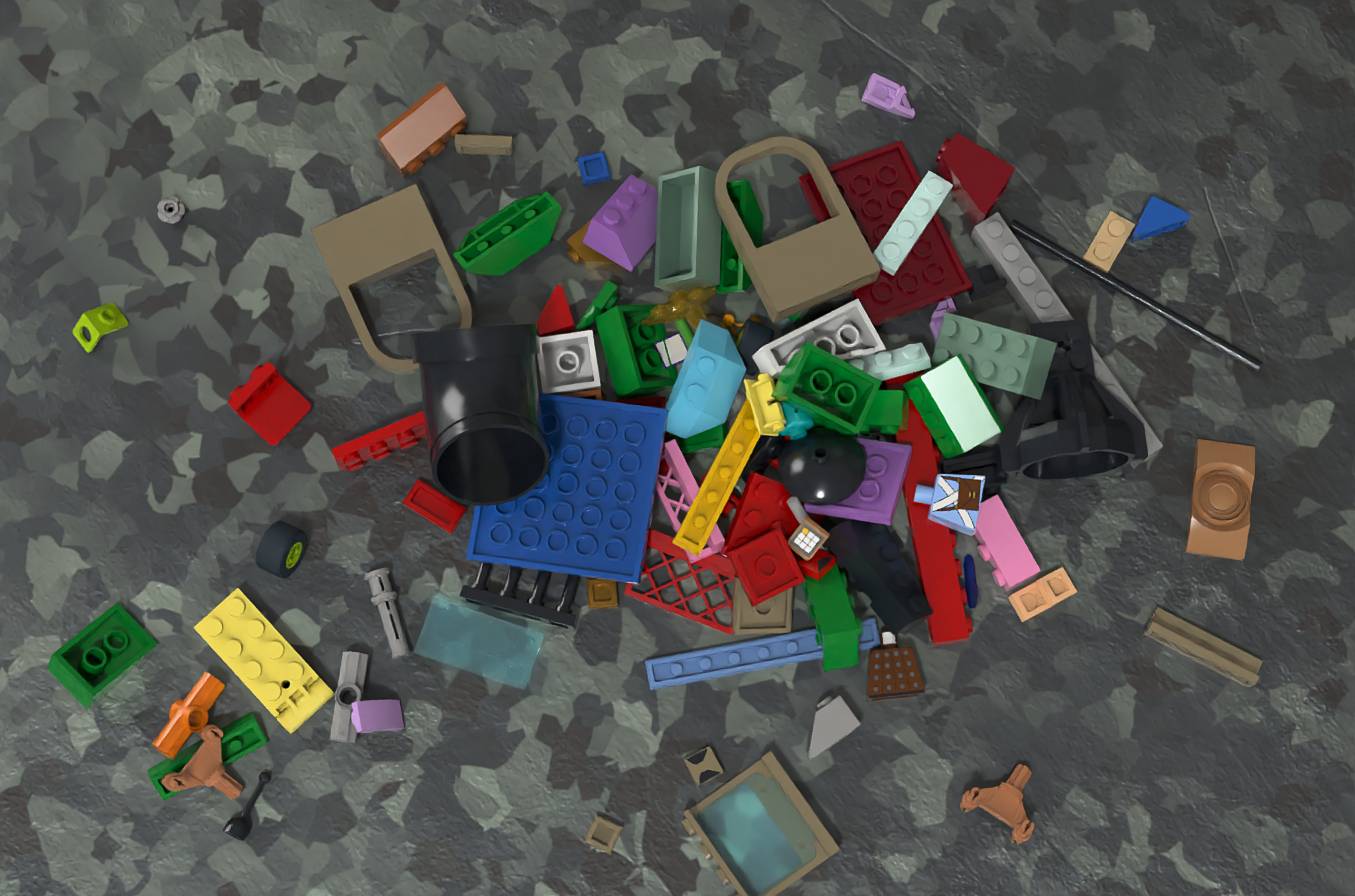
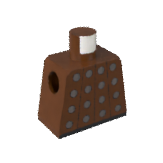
[866,632,925,702]

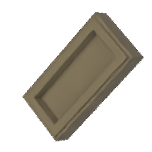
[455,134,514,155]

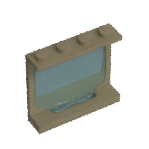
[681,751,840,896]

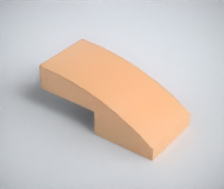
[1008,567,1077,623]

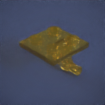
[642,286,729,331]

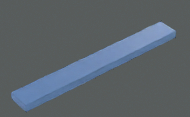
[645,618,880,690]

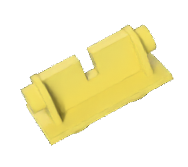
[743,373,786,436]

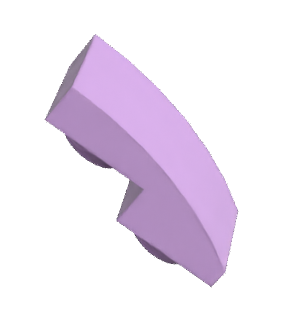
[351,699,405,733]

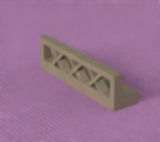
[1143,607,1263,688]

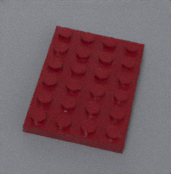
[797,140,973,327]

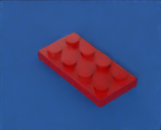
[331,411,427,472]

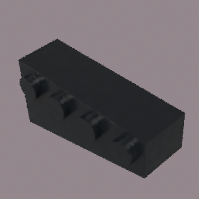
[822,519,933,636]

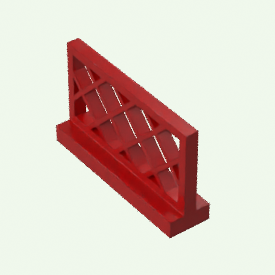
[623,528,737,635]

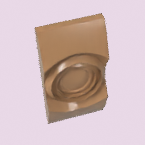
[1185,439,1255,561]

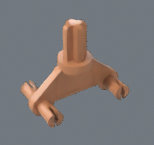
[162,724,243,800]
[960,764,1034,845]

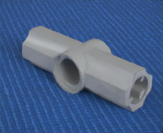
[330,651,369,743]

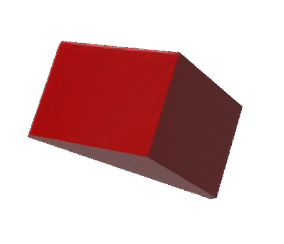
[536,284,575,338]

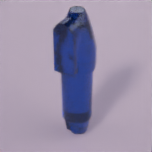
[963,554,978,609]

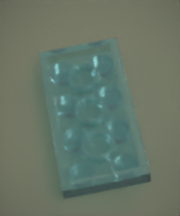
[414,597,545,691]

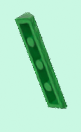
[148,712,268,801]

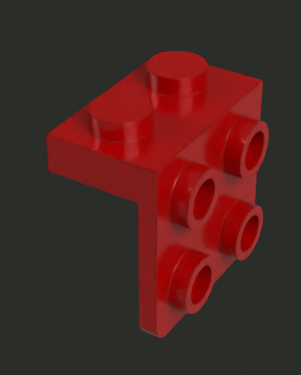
[227,361,312,446]

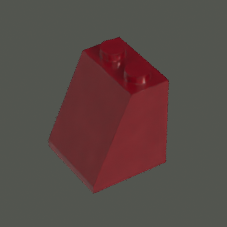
[935,132,1015,227]

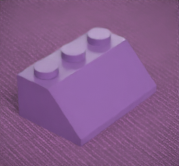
[582,174,658,272]

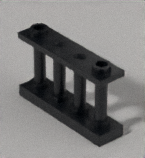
[460,562,580,631]

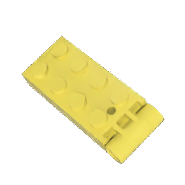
[193,588,335,734]

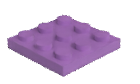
[804,437,912,525]

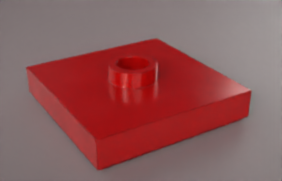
[727,527,806,607]

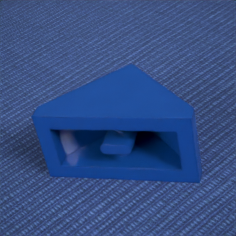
[1130,196,1190,243]

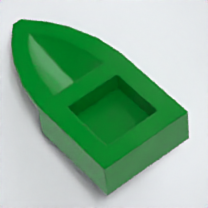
[576,280,619,331]

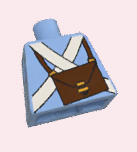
[913,474,985,536]

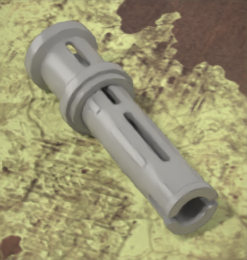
[364,568,411,658]

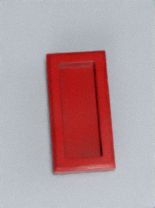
[402,479,467,535]

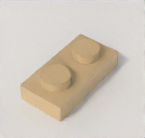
[1083,211,1135,273]

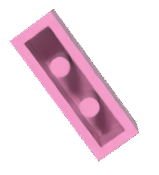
[970,494,1041,592]

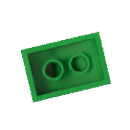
[46,603,158,710]

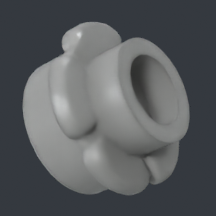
[157,196,185,224]

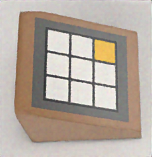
[787,517,830,561]

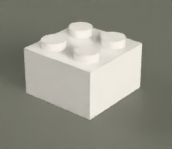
[537,330,601,395]

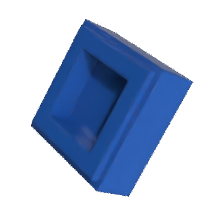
[577,151,611,187]

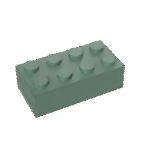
[654,166,722,294]
[931,312,1057,400]

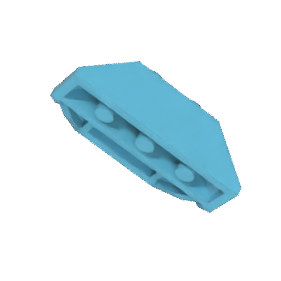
[665,319,746,439]

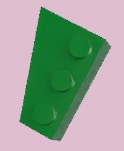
[802,564,863,672]

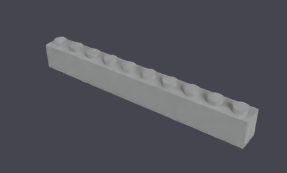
[970,212,1163,469]

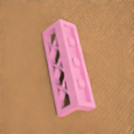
[655,439,725,563]

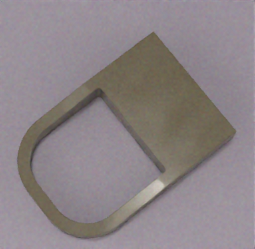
[714,136,881,324]
[311,184,473,374]

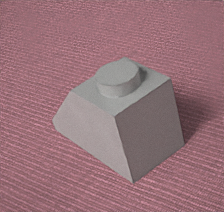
[808,695,861,761]

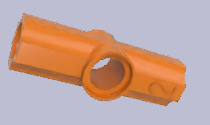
[152,672,225,760]

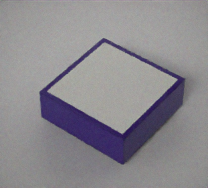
[654,332,688,370]

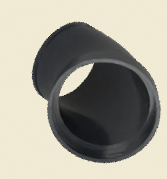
[410,324,550,506]

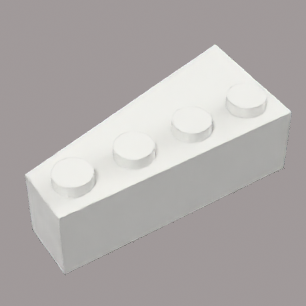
[752,299,886,380]

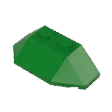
[713,179,763,295]
[453,191,562,276]

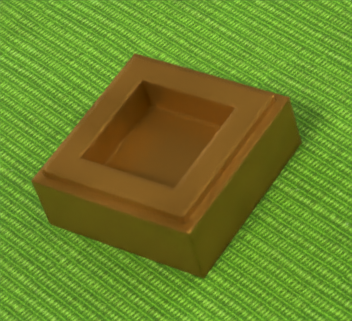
[586,579,618,610]

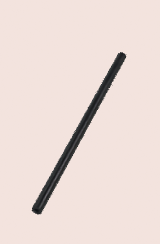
[1009,220,1263,372]

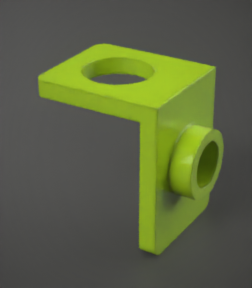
[72,302,129,353]

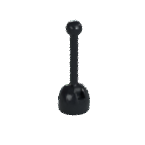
[222,772,271,842]

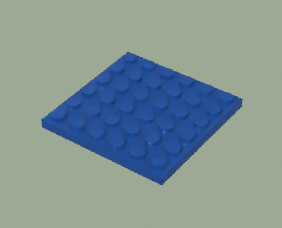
[466,393,668,585]

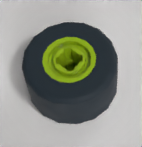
[734,319,774,376]
[256,521,307,579]

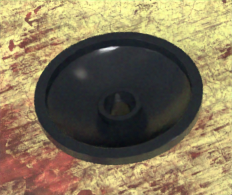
[778,428,866,506]

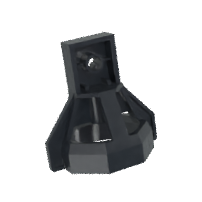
[998,319,1148,482]

